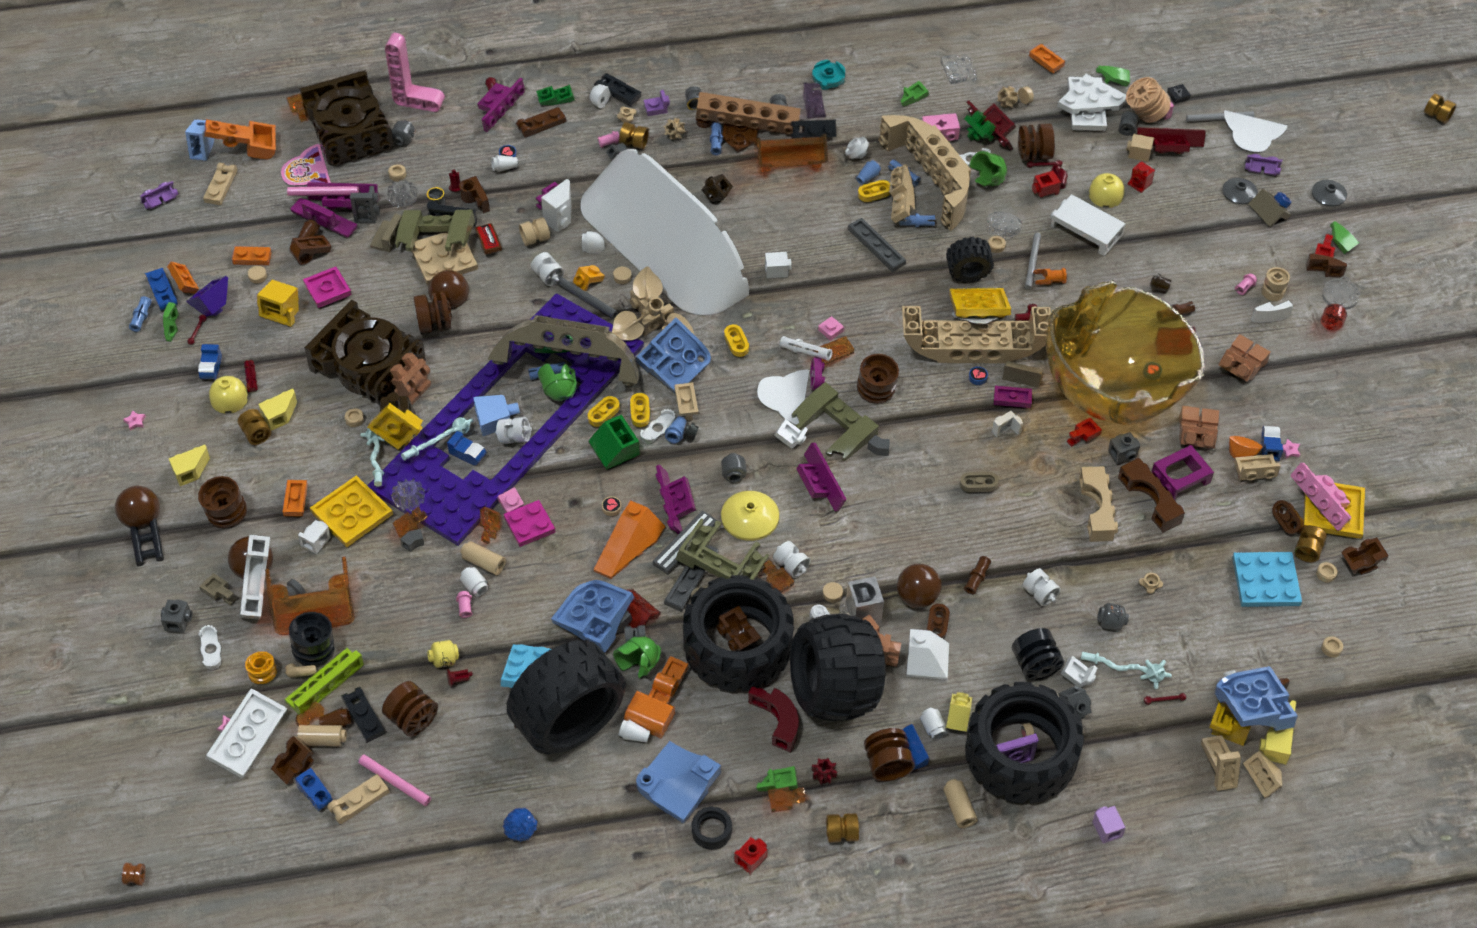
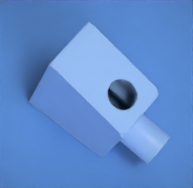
[185,120,214,161]
[473,395,520,436]

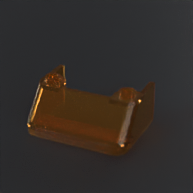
[754,134,828,172]
[265,556,355,635]

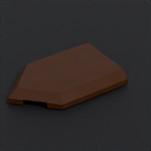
[722,123,758,152]

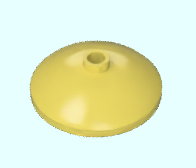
[721,491,779,541]

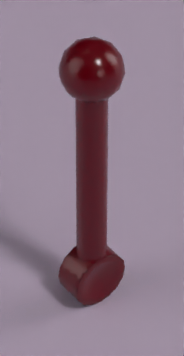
[1027,160,1063,168]
[187,315,207,345]
[1144,693,1187,705]

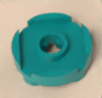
[812,60,845,90]

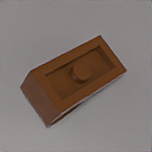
[459,176,490,214]
[290,235,332,265]

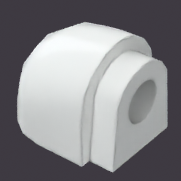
[590,84,611,108]
[582,231,605,253]

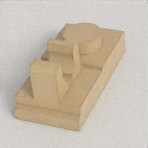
[674,382,698,421]

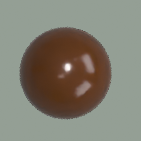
[428,270,469,309]
[115,486,160,529]
[228,536,273,579]
[897,563,942,608]

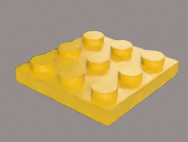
[949,288,1011,318]
[310,475,393,548]
[1303,483,1365,539]

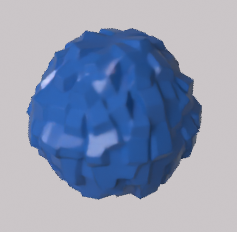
[502,808,537,842]

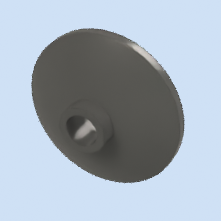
[1222,178,1258,205]
[1312,180,1347,207]

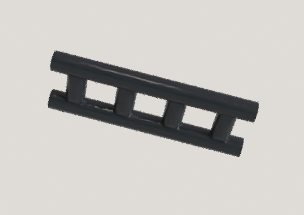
[129,518,164,566]

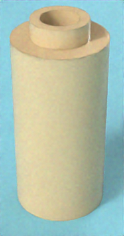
[461,541,506,575]
[297,725,347,746]
[943,779,978,829]

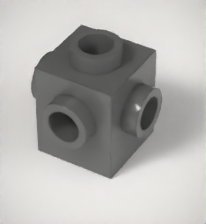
[1108,432,1140,464]
[161,600,192,633]
[1058,686,1092,720]

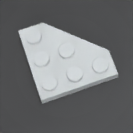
[1058,74,1127,114]

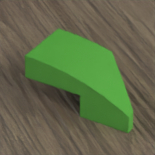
[1096,66,1130,87]
[901,81,929,106]
[1330,221,1359,254]
[163,302,179,342]
[756,766,798,791]

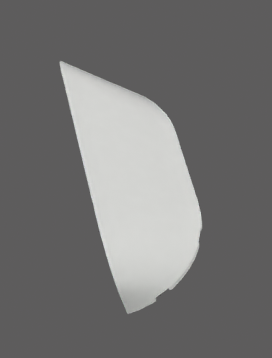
[580,149,749,315]

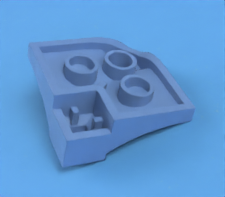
[636,318,711,394]
[551,580,634,652]
[1215,666,1297,731]
[636,741,721,824]

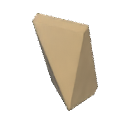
[1243,751,1282,798]

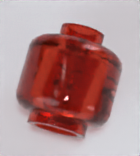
[1320,304,1348,331]

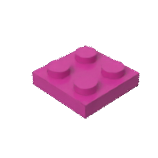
[303,266,352,308]
[503,500,556,547]

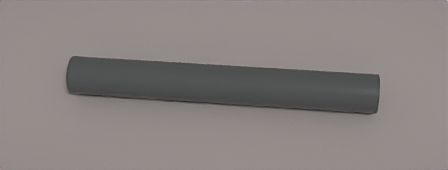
[556,276,618,319]

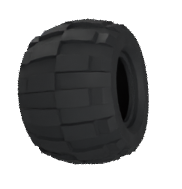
[790,614,886,721]

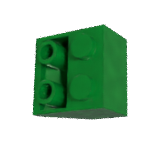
[588,414,640,470]

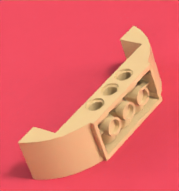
[879,115,971,231]
[902,306,1053,363]

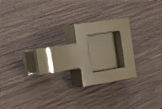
[199,573,236,605]

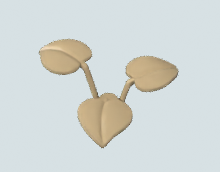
[612,266,694,341]

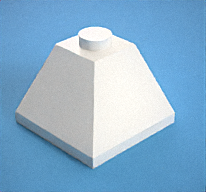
[906,629,949,680]

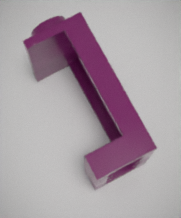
[1151,445,1214,500]

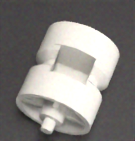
[531,252,564,286]
[495,417,532,444]
[773,541,811,578]
[1022,568,1061,606]

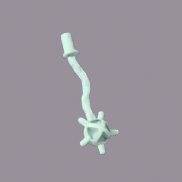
[401,417,473,460]
[360,428,385,487]
[1081,652,1172,689]

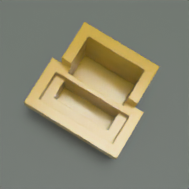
[257,279,299,327]
[1209,701,1251,746]

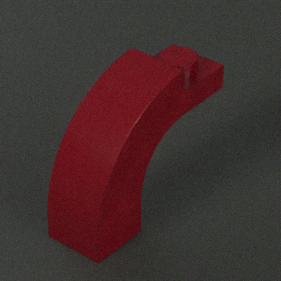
[748,686,799,753]

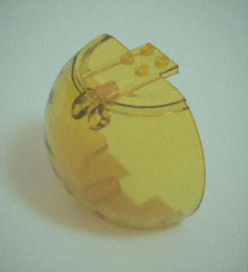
[1046,280,1205,425]

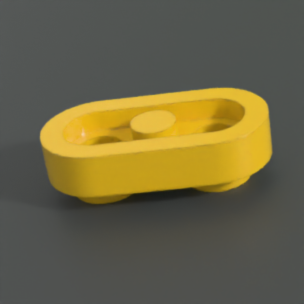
[858,180,890,202]
[724,324,749,357]
[630,393,650,427]
[588,396,620,427]

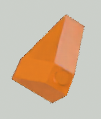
[594,500,666,579]

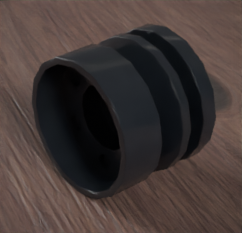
[289,612,335,666]
[1012,628,1065,681]

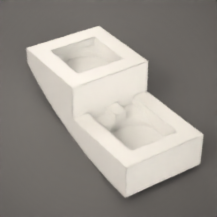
[1251,301,1293,323]

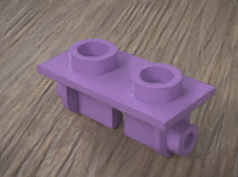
[1245,154,1283,176]
[141,181,179,210]

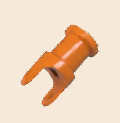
[1033,268,1067,285]

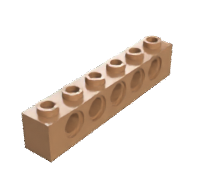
[696,92,801,134]

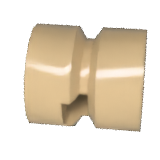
[519,217,550,246]
[1261,267,1290,301]

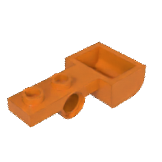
[205,119,276,159]
[624,656,689,739]

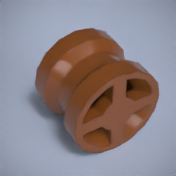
[122,863,146,886]

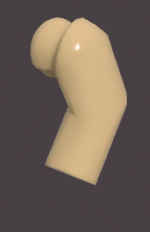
[285,663,316,678]

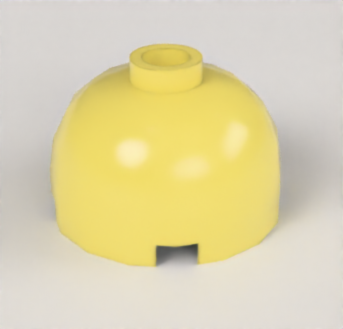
[1089,173,1124,208]
[209,376,248,413]

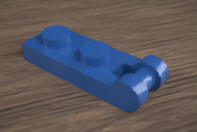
[145,268,178,311]

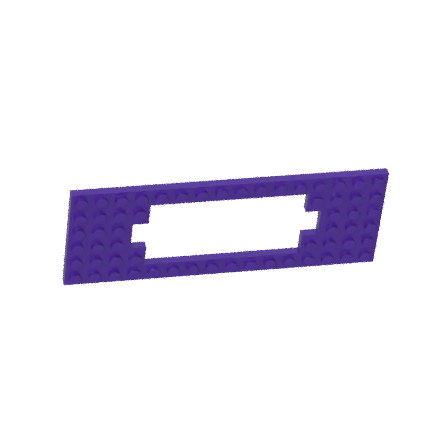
[367,293,644,546]

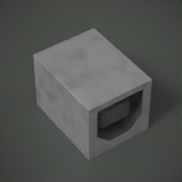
[846,577,884,623]

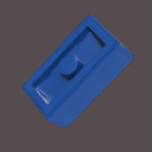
[902,724,929,770]

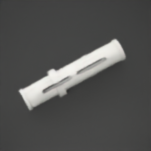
[780,336,832,361]

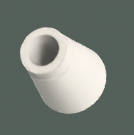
[491,155,518,172]
[618,720,650,743]

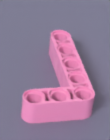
[385,33,445,112]

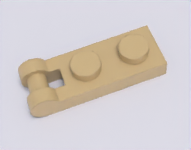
[203,163,237,205]
[327,774,390,824]

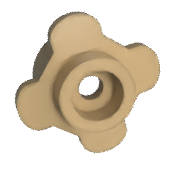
[617,107,636,123]
[1139,573,1163,594]

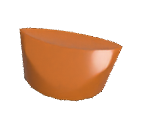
[1229,436,1263,459]

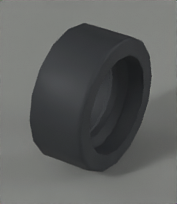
[691,806,732,850]

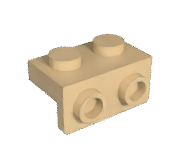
[1234,454,1281,481]

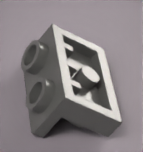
[350,186,380,223]

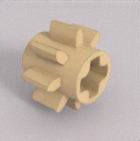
[997,86,1018,108]
[664,118,686,140]

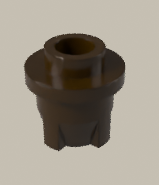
[1150,273,1172,293]

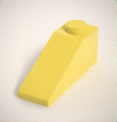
[1259,700,1296,764]

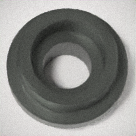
[684,422,699,441]

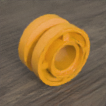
[245,651,277,684]

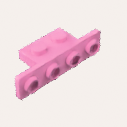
[1291,463,1351,531]

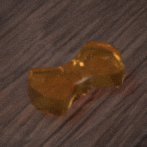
[295,702,324,727]

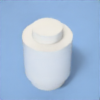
[460,567,488,597]
[920,708,947,740]

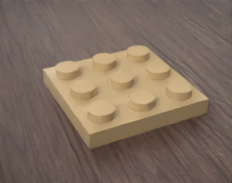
[411,232,478,285]

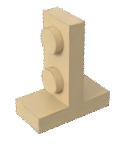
[630,290,674,336]
[1201,735,1241,791]

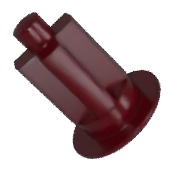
[449,169,461,192]
[446,669,473,687]

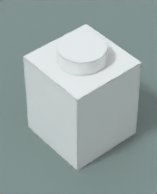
[765,252,791,278]

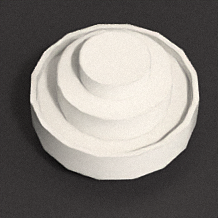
[845,137,869,159]

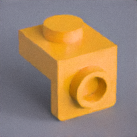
[573,265,605,291]

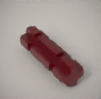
[244,360,258,393]

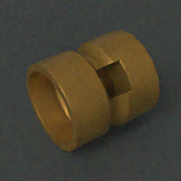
[1424,93,1457,124]
[619,122,649,149]
[237,409,272,445]
[1294,525,1327,563]
[826,813,859,843]

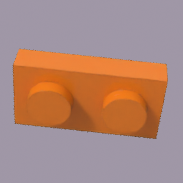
[1029,44,1065,73]
[232,246,271,265]
[167,262,199,294]
[283,480,308,516]

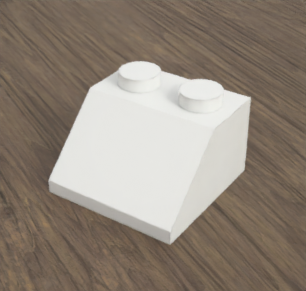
[541,179,571,232]

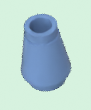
[856,160,881,185]
[665,416,687,444]

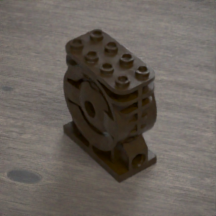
[299,70,393,166]
[304,299,426,406]

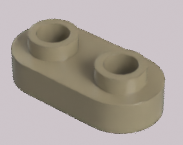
[960,472,999,492]

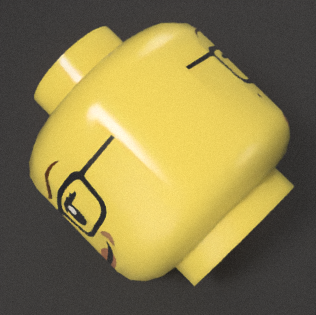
[427,640,459,668]

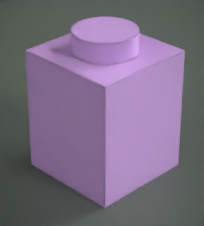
[1092,806,1126,843]

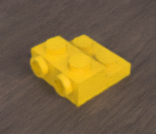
[367,403,423,449]

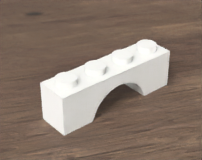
[239,535,270,620]

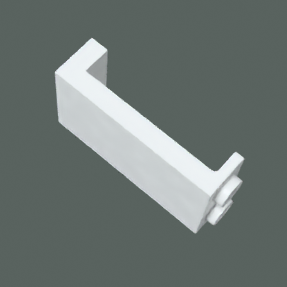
[1050,194,1126,256]

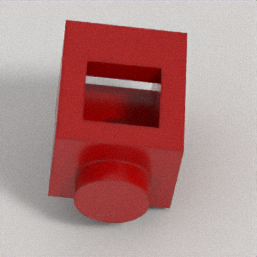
[1128,161,1155,193]
[1032,171,1061,197]
[734,837,768,875]

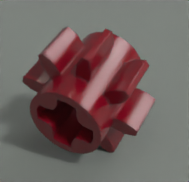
[811,757,837,785]

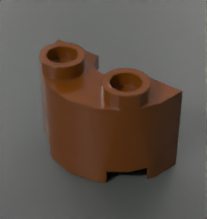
[1341,537,1389,575]
[716,606,761,652]
[271,736,314,785]

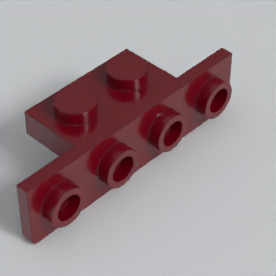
[966,100,1016,151]
[1136,127,1206,154]

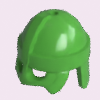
[969,151,1007,186]
[538,364,577,401]
[613,637,661,678]

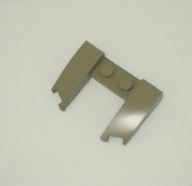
[395,210,475,251]
[791,382,879,461]
[676,519,770,580]

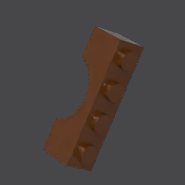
[1118,458,1185,533]

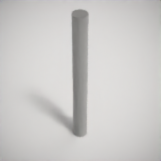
[1186,111,1254,122]
[1025,233,1041,290]

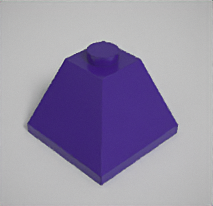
[186,276,228,317]

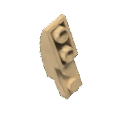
[889,164,915,223]

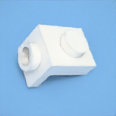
[992,411,1023,437]
[774,419,808,449]
[1060,656,1097,688]

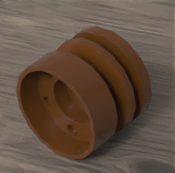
[1018,123,1055,161]
[413,291,452,334]
[857,354,899,404]
[198,476,247,528]
[382,681,438,737]
[864,728,915,781]

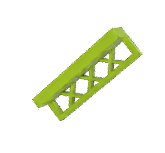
[285,648,364,717]

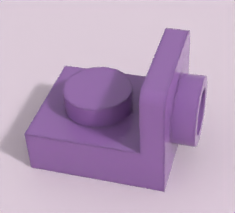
[644,90,670,116]

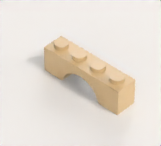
[1079,466,1118,542]

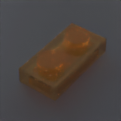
[813,336,854,365]

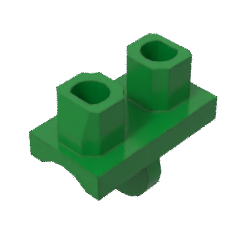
[964,110,996,141]

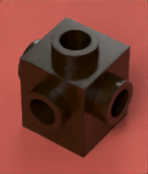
[701,174,733,203]

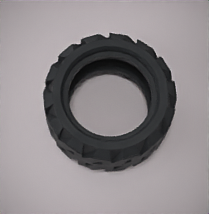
[683,575,794,692]
[506,640,626,755]
[965,682,1084,803]

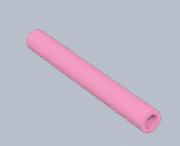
[287,186,359,196]
[358,754,431,806]

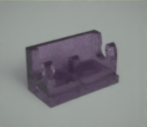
[803,82,826,119]

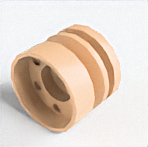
[1126,77,1171,123]

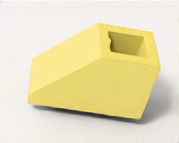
[258,389,297,431]
[169,445,210,486]
[946,692,972,732]

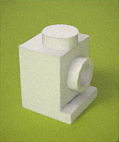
[298,520,331,554]

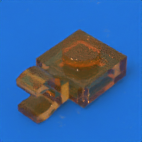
[286,94,307,122]
[480,506,500,544]
[393,507,428,538]
[763,560,794,593]
[768,787,806,813]

